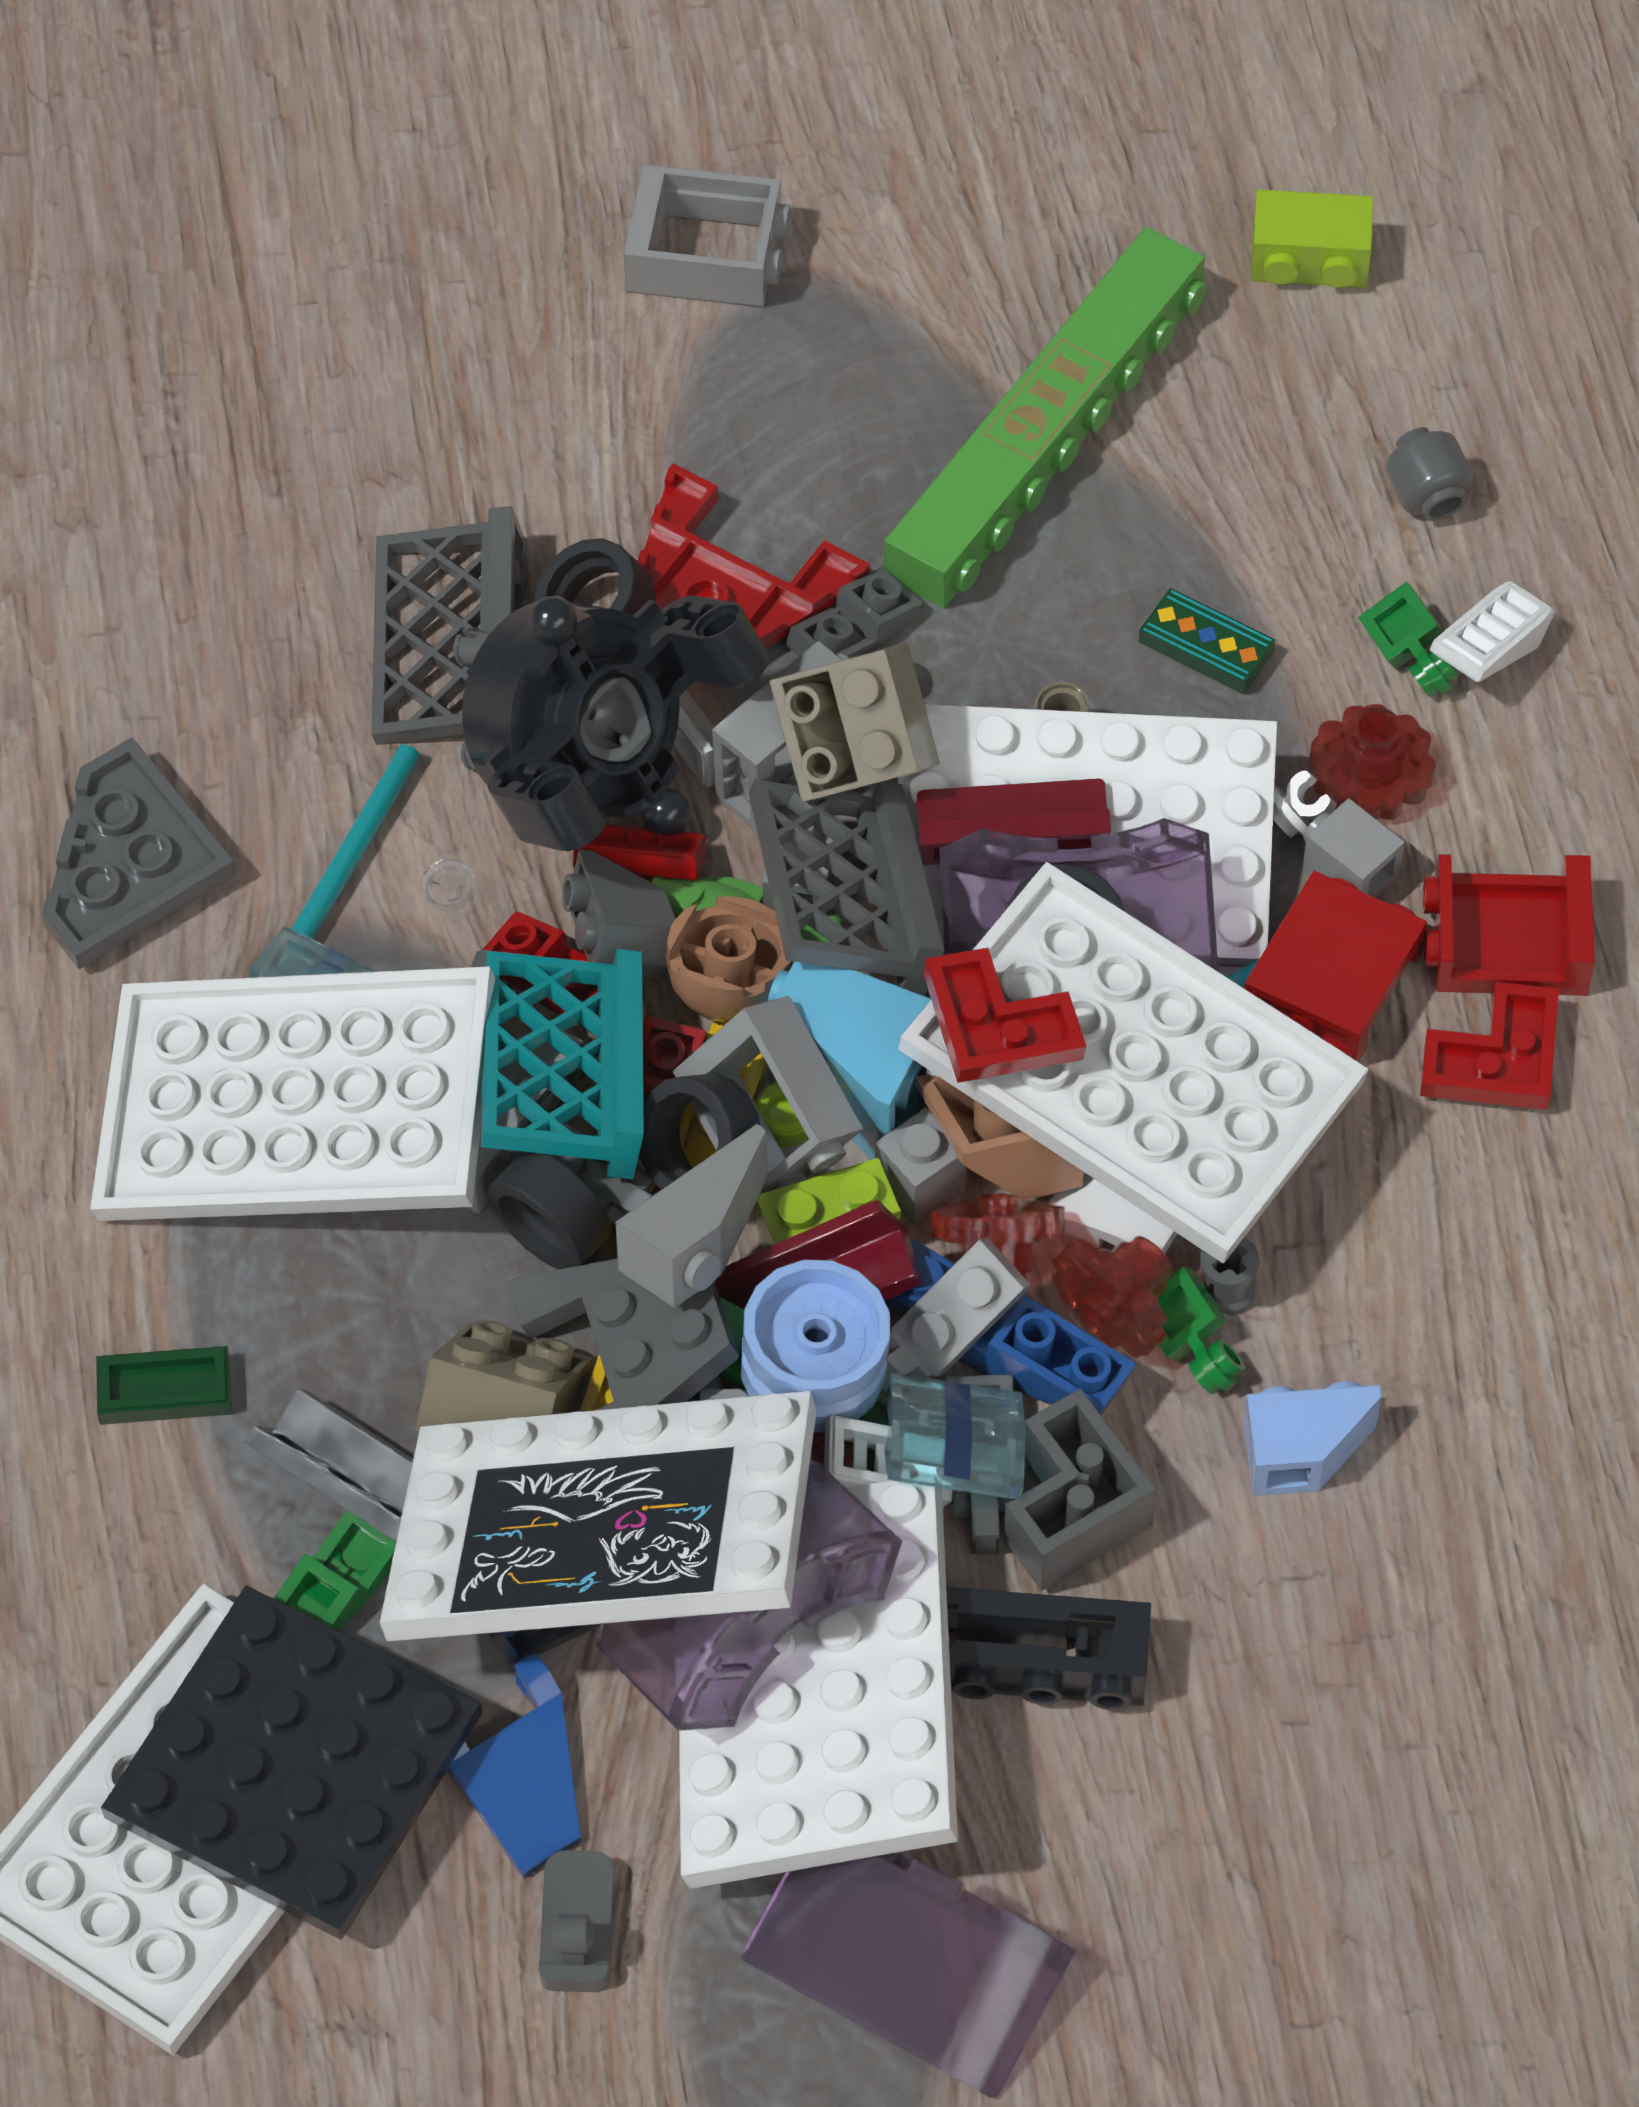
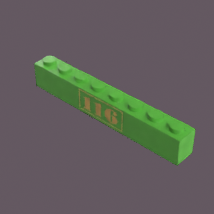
[884,226,1207,609]

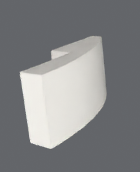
[1042,1172,1178,1267]

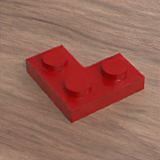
[923,947,1087,1083]
[1420,982,1559,1110]

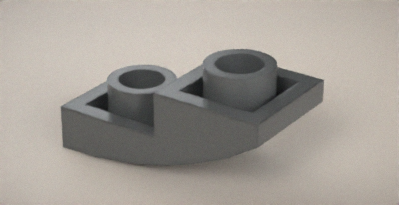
[786,567,923,658]

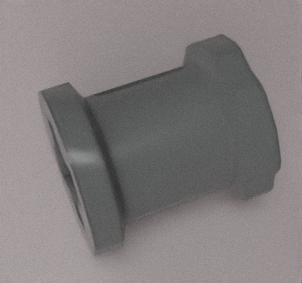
[1200,1237,1260,1316]

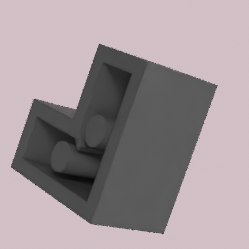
[1004,1388,1156,1591]

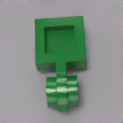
[1358,581,1460,697]
[1134,1266,1245,1394]

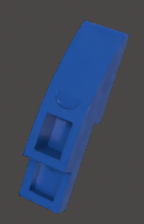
[884,1239,1136,1415]

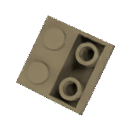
[769,642,940,802]
[415,1320,592,1432]

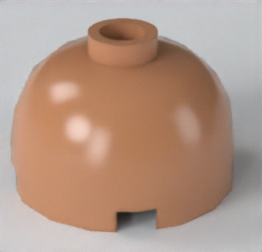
[666,896,793,1023]

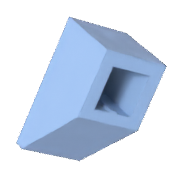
[1243,1381,1381,1496]

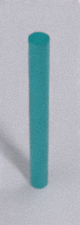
[286,744,421,950]

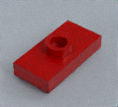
[573,824,708,880]

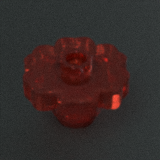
[1309,704,1436,820]
[931,1193,1065,1279]
[1052,1236,1173,1358]

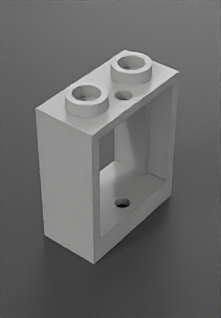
[623,164,791,307]
[712,641,848,833]
[673,996,863,1194]

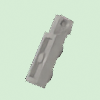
[882,1237,1031,1394]

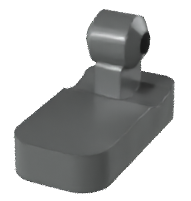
[539,1850,615,1992]

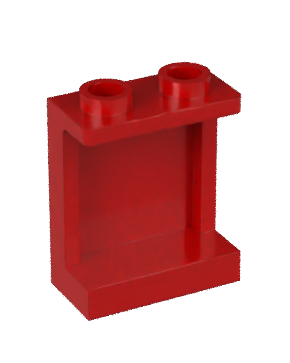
[1423,854,1595,996]
[1244,870,1427,1062]

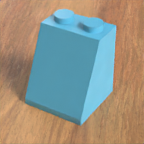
[768,962,931,1160]

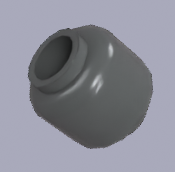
[1385,427,1474,521]

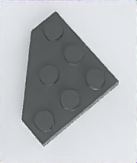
[42,737,236,969]

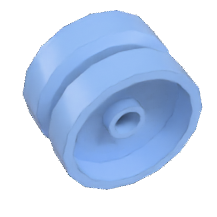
[741,1260,890,1433]

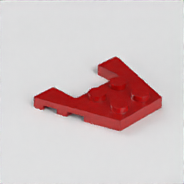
[637,463,870,649]

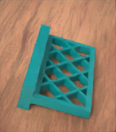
[481,949,644,1179]

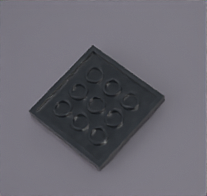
[101,1585,482,1940]

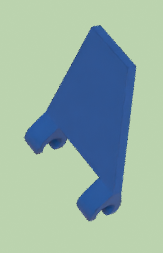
[448,1654,581,1878]

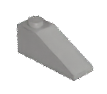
[616,1124,768,1308]

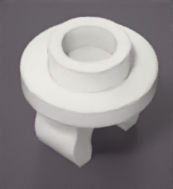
[1273,771,1337,838]

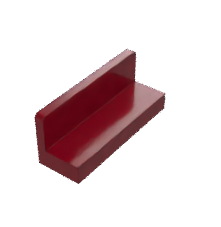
[917,778,1111,865]
[715,1200,924,1310]

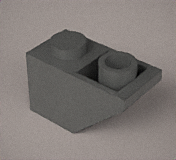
[562,850,676,979]

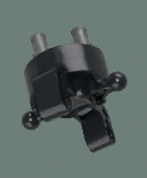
[453,595,770,851]

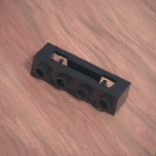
[946,1587,1151,1710]

